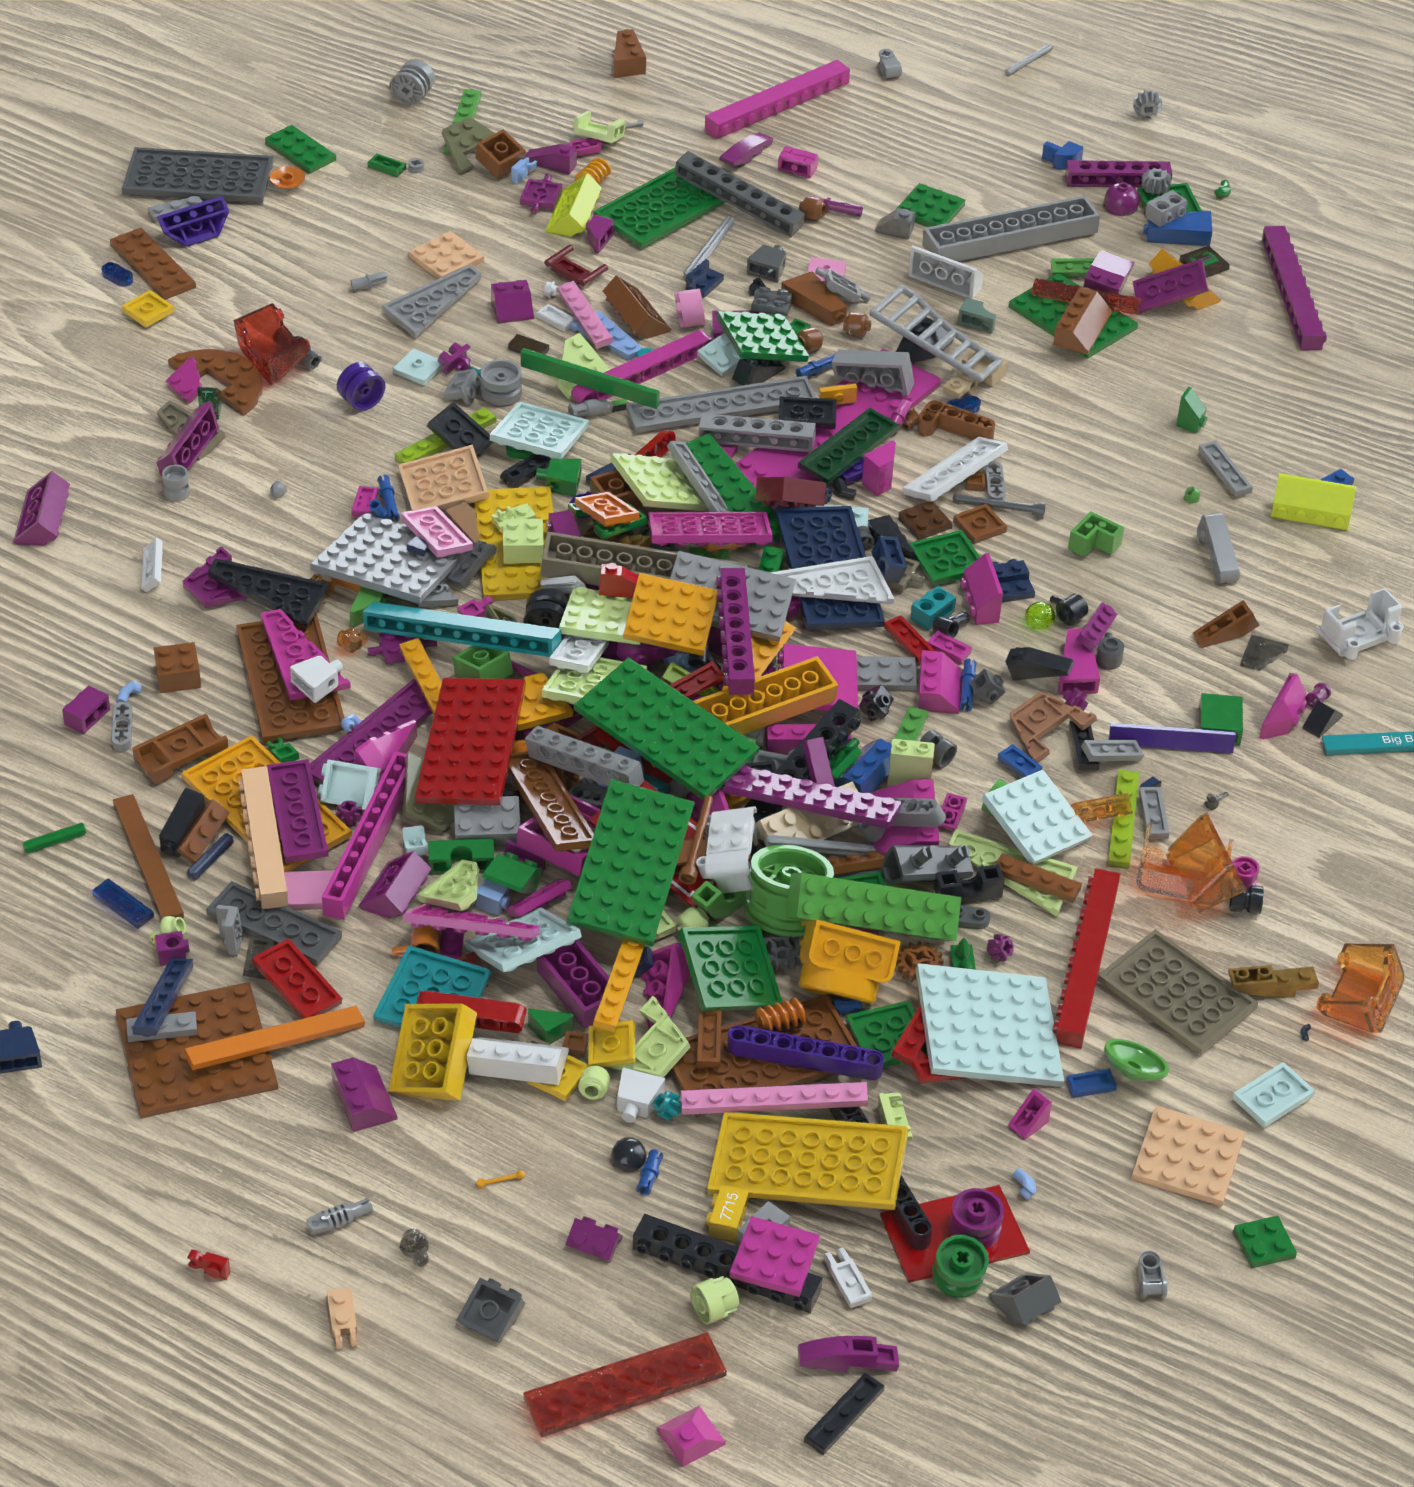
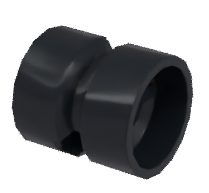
[1229,883,1264,914]

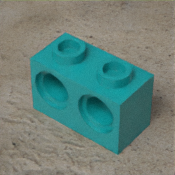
[910,586,956,631]

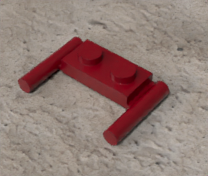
[544,244,608,286]

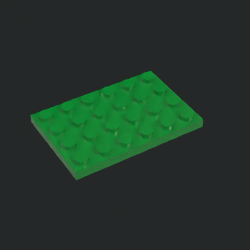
[1008,274,1138,358]

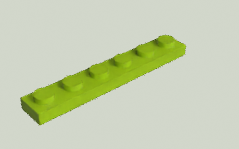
[395,407,497,464]
[1108,769,1139,869]

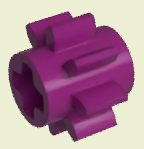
[1062,688,1089,711]
[335,801,362,827]
[987,934,1014,961]

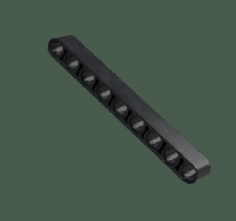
[828,1083,932,1250]

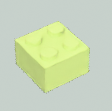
[503,519,543,563]

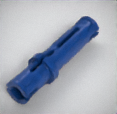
[795,353,836,377]
[377,474,400,522]
[959,658,977,712]

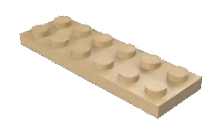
[756,781,858,840]

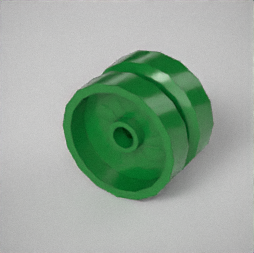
[932,1235,989,1298]

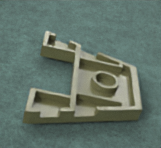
[442,117,495,175]
[403,752,455,834]

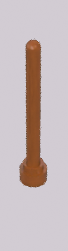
[679,795,713,884]

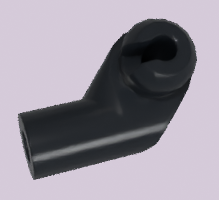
[833,477,857,499]

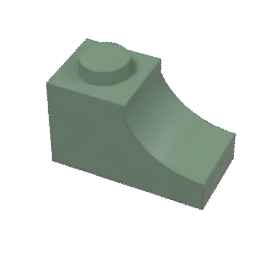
[958,297,996,333]

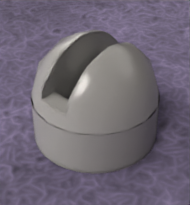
[270,481,287,497]

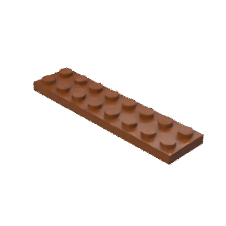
[508,752,594,852]

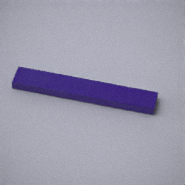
[1108,723,1235,753]

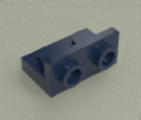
[685,259,724,298]

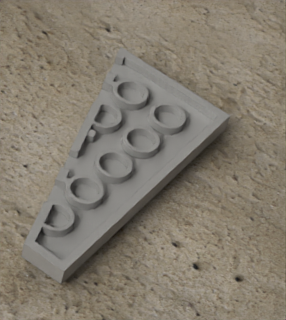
[382,264,481,338]

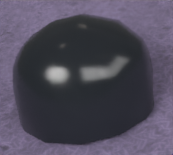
[611,1137,647,1172]

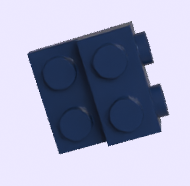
[992,559,1035,603]

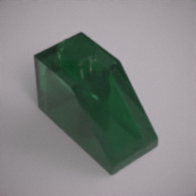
[197,387,222,420]

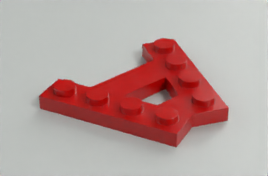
[891,1004,966,1084]

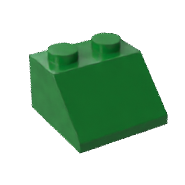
[482,852,543,894]

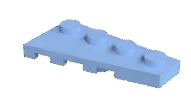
[570,311,643,361]

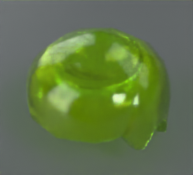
[1025,602,1055,629]

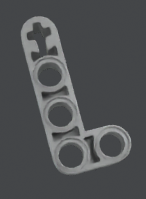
[1197,513,1240,583]
[857,797,946,843]

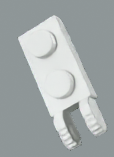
[824,1248,872,1308]

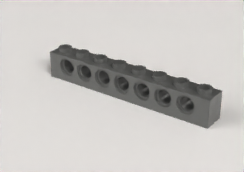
[674,151,805,237]

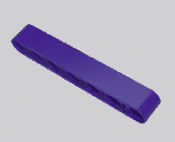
[727,1025,884,1080]

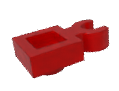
[187,1249,231,1280]

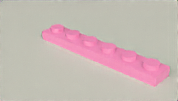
[557,281,613,349]

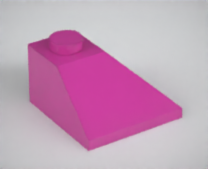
[657,1406,726,1467]

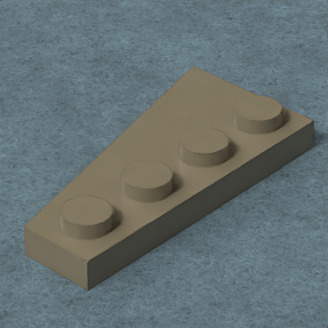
[157,400,226,461]

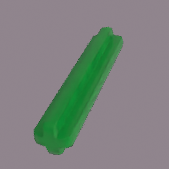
[23,823,86,853]

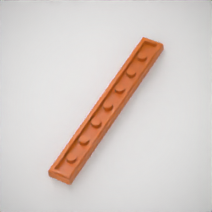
[185,1005,365,1070]

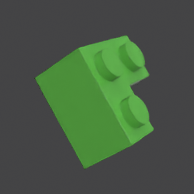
[1068,511,1124,557]

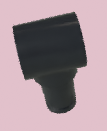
[932,611,970,638]

